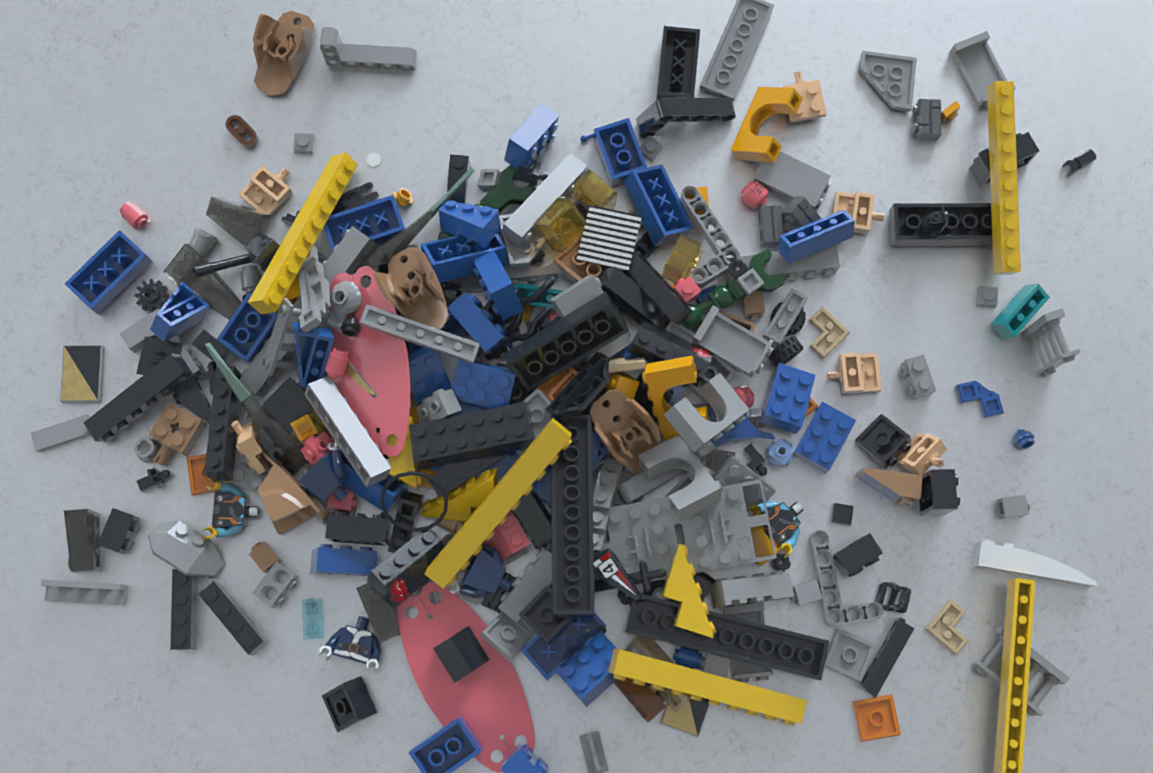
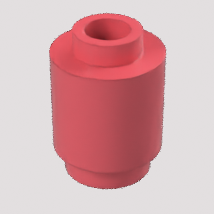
[119,202,148,229]
[325,347,349,378]

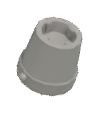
[188,227,218,257]
[134,438,161,464]

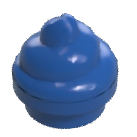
[1015,429,1035,449]

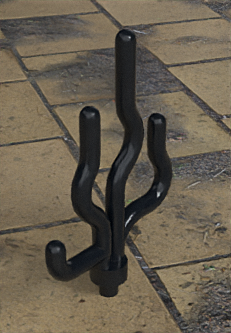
[485,277,556,361]

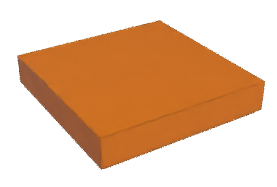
[186,454,230,496]
[852,695,901,742]

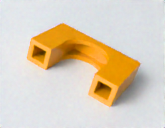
[731,87,803,163]
[642,356,710,440]

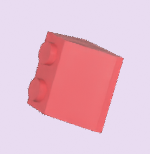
[484,509,531,561]

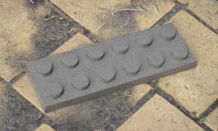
[699,0,774,101]

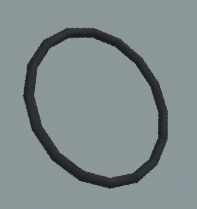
[380,471,448,532]

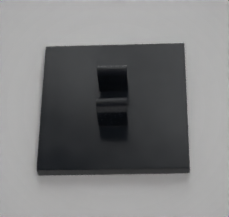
[136,336,183,375]

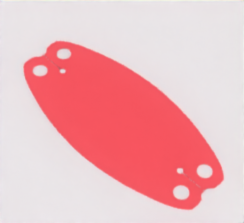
[327,266,410,457]
[397,582,535,773]

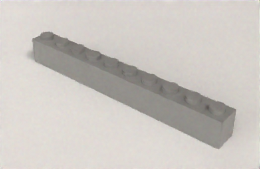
[239,226,376,397]

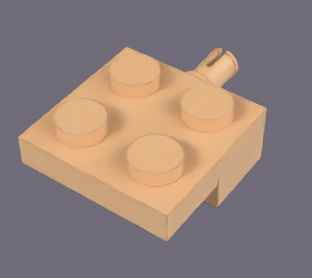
[783,71,827,123]
[239,165,293,220]
[832,191,884,235]
[827,353,882,394]
[231,420,265,475]
[896,433,947,475]

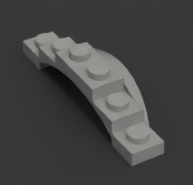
[298,246,330,333]
[592,452,626,554]

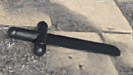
[594,561,666,593]

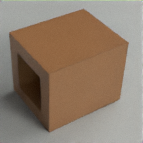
[741,291,765,321]
[249,541,282,573]

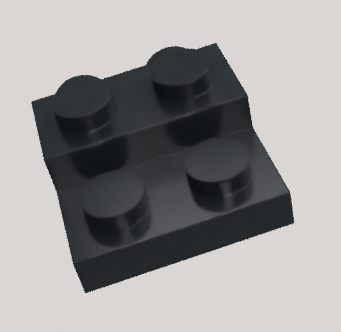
[855,414,912,469]

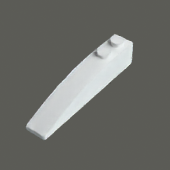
[973,540,1097,587]

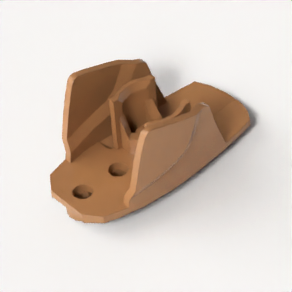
[253,11,314,96]
[374,247,449,330]
[589,390,661,475]
[257,450,329,535]

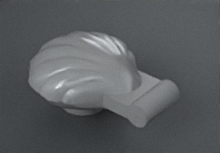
[327,281,362,331]

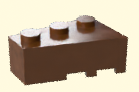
[614,677,667,723]

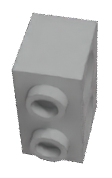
[252,561,299,608]

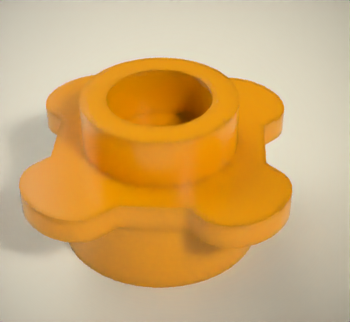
[392,188,413,207]

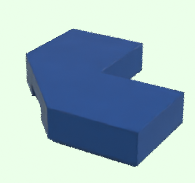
[955,381,1004,418]

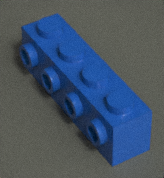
[779,210,855,264]

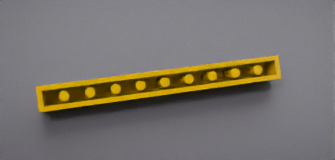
[987,81,1021,275]
[248,152,358,314]
[425,418,572,589]
[994,578,1036,773]
[608,648,807,726]

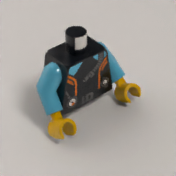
[203,479,260,540]
[747,501,804,558]

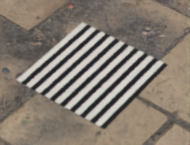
[577,205,642,270]

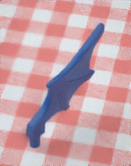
[708,406,775,448]

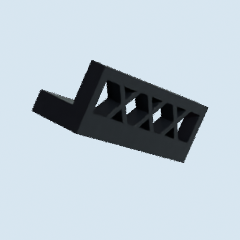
[857,617,915,697]

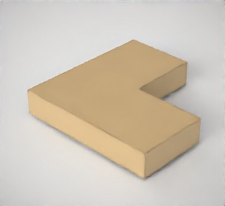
[809,306,850,359]
[608,355,646,373]
[924,599,969,656]

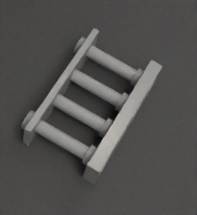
[261,298,332,376]
[1020,308,1081,376]
[971,627,1069,716]

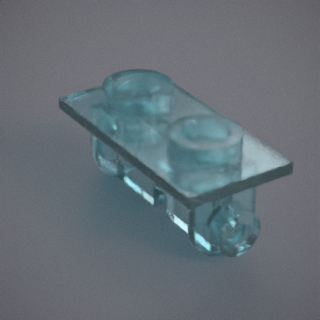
[302,598,323,640]

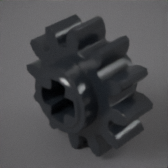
[134,279,170,312]

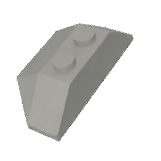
[148,521,225,578]

